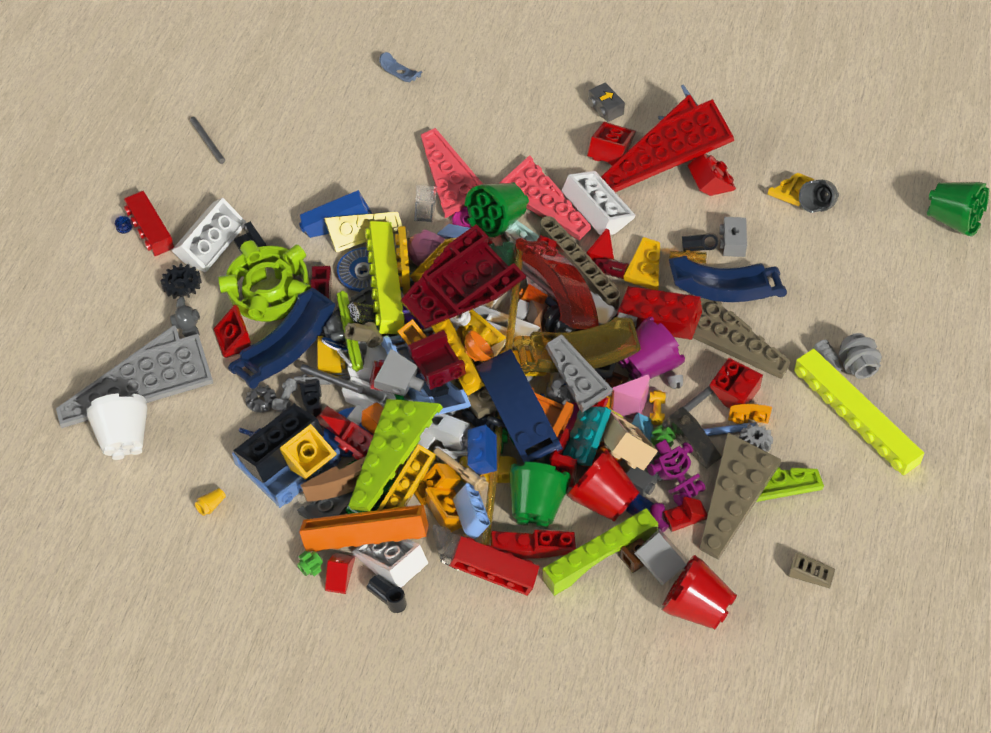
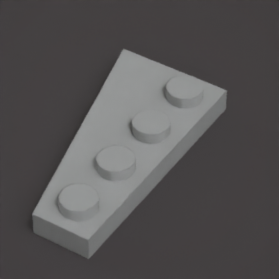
[546,334,613,413]

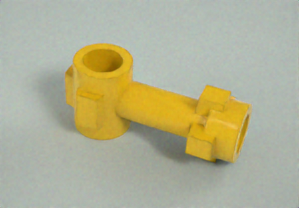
[649,390,666,425]

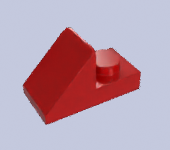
[663,497,708,532]

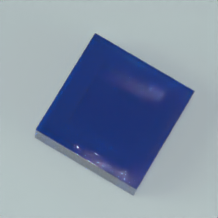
[626,494,654,516]

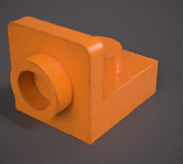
[515,284,548,305]

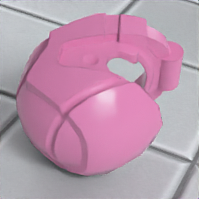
[407,230,445,266]

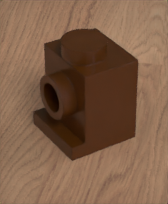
[620,538,646,573]

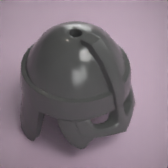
[799,179,839,213]

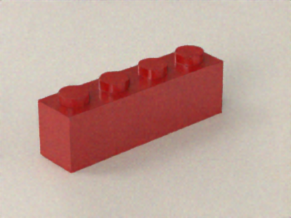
[124,190,174,256]
[449,536,540,596]

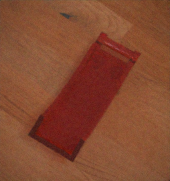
[515,238,599,330]

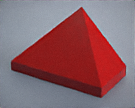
[587,228,614,263]
[316,406,352,437]

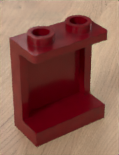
[408,330,466,390]

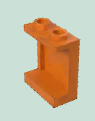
[532,387,574,443]

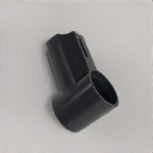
[682,233,718,252]
[367,574,407,613]

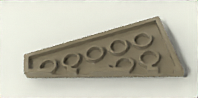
[693,298,791,379]
[700,433,781,560]

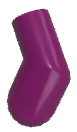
[650,503,669,532]

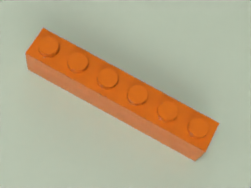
[299,505,429,552]

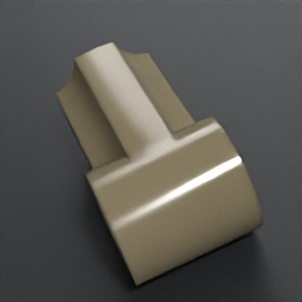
[344,322,383,348]

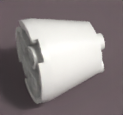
[86,393,148,460]

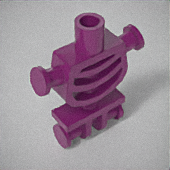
[647,439,706,506]

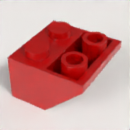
[687,154,736,196]
[709,358,763,409]

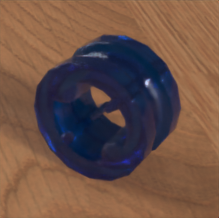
[114,216,132,234]

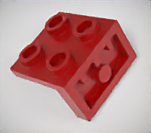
[549,428,577,488]

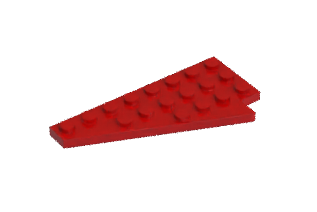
[601,95,734,192]

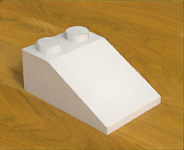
[352,539,428,587]

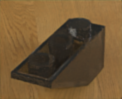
[667,406,722,469]

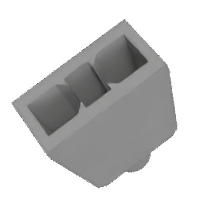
[374,349,425,396]

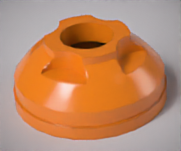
[464,330,494,362]

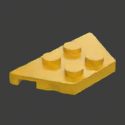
[457,309,506,347]

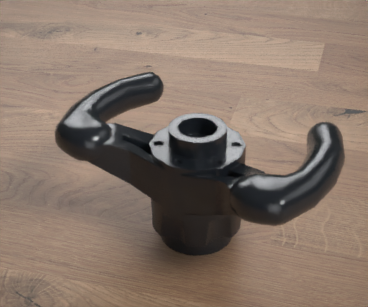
[462,409,507,432]

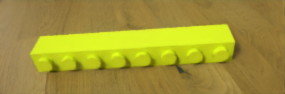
[365,221,404,334]
[794,349,924,476]

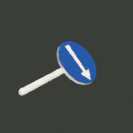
[322,337,352,367]

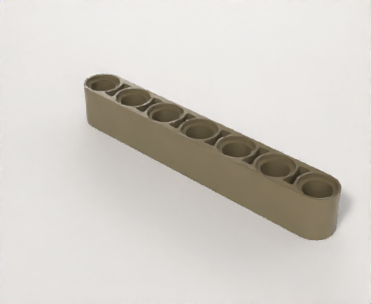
[540,216,620,309]

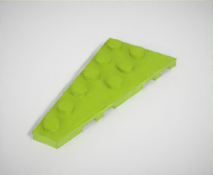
[348,399,443,512]

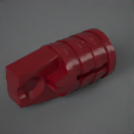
[595,259,629,279]

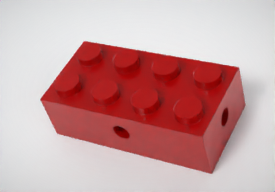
[617,286,702,340]

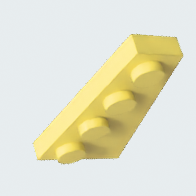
[324,212,402,252]

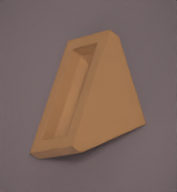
[527,300,548,339]

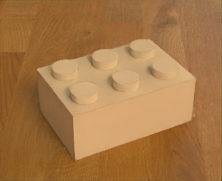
[601,411,658,471]

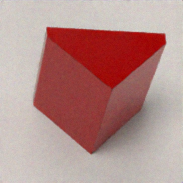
[214,305,251,357]

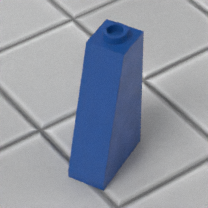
[299,190,372,238]

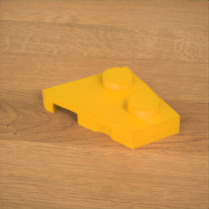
[768,173,814,207]

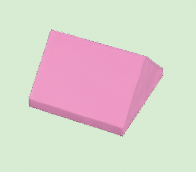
[611,375,650,419]

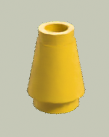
[195,488,226,516]

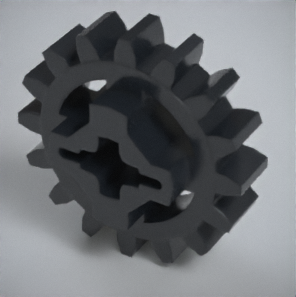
[161,263,202,299]

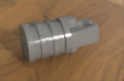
[813,340,843,372]

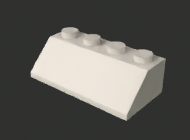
[562,171,636,235]
[171,198,247,272]

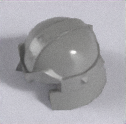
[546,372,576,405]

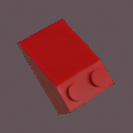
[587,122,636,166]

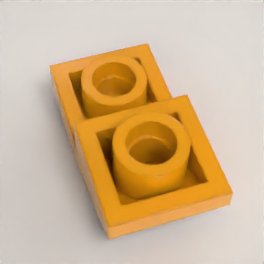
[728,404,772,424]

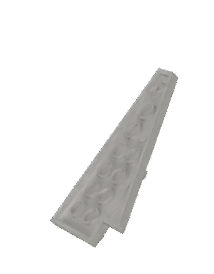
[56,325,213,428]

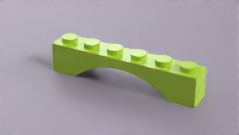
[543,508,658,596]

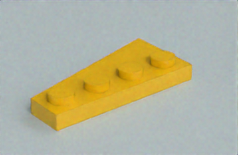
[395,226,410,295]

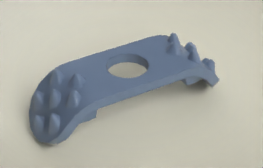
[379,52,423,83]

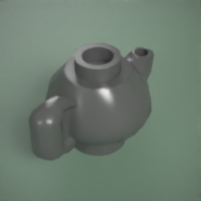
[170,296,200,337]
[323,315,345,342]

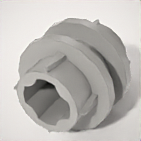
[839,333,882,379]

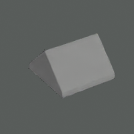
[634,528,687,585]

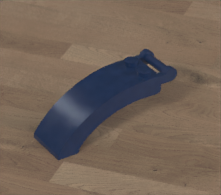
[669,256,787,302]
[228,288,335,389]
[476,349,563,464]

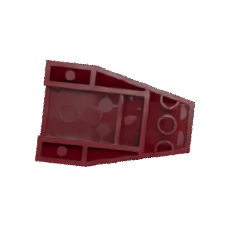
[401,224,526,329]

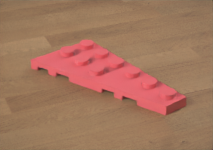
[421,128,483,218]
[498,155,591,241]

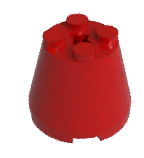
[566,449,640,522]
[661,555,737,630]

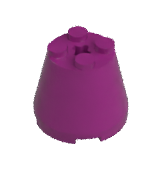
[617,317,685,380]

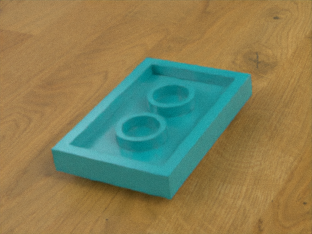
[563,407,612,466]

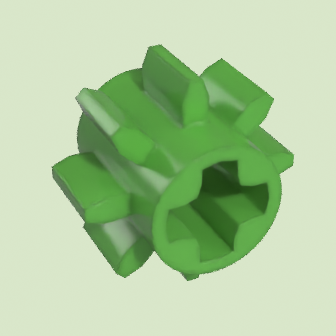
[650,425,675,449]
[297,551,323,577]

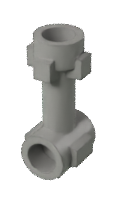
[272,378,298,413]

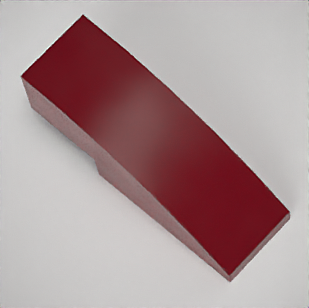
[311,266,332,300]

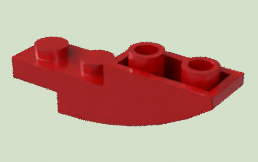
[490,530,576,559]

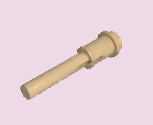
[433,448,488,492]

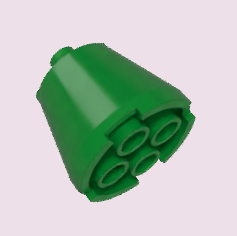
[465,182,529,238]
[927,182,989,237]
[509,462,571,529]

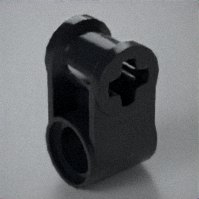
[300,380,322,417]

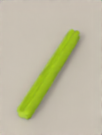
[336,291,363,372]

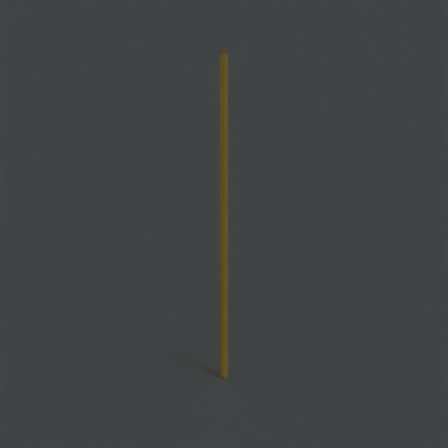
[481,241,525,545]

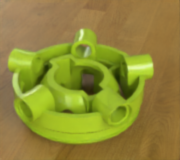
[218,240,311,322]

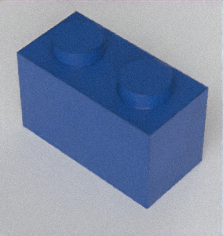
[468,425,497,475]

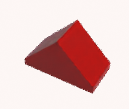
[325,553,355,594]

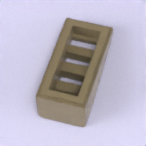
[789,552,835,589]

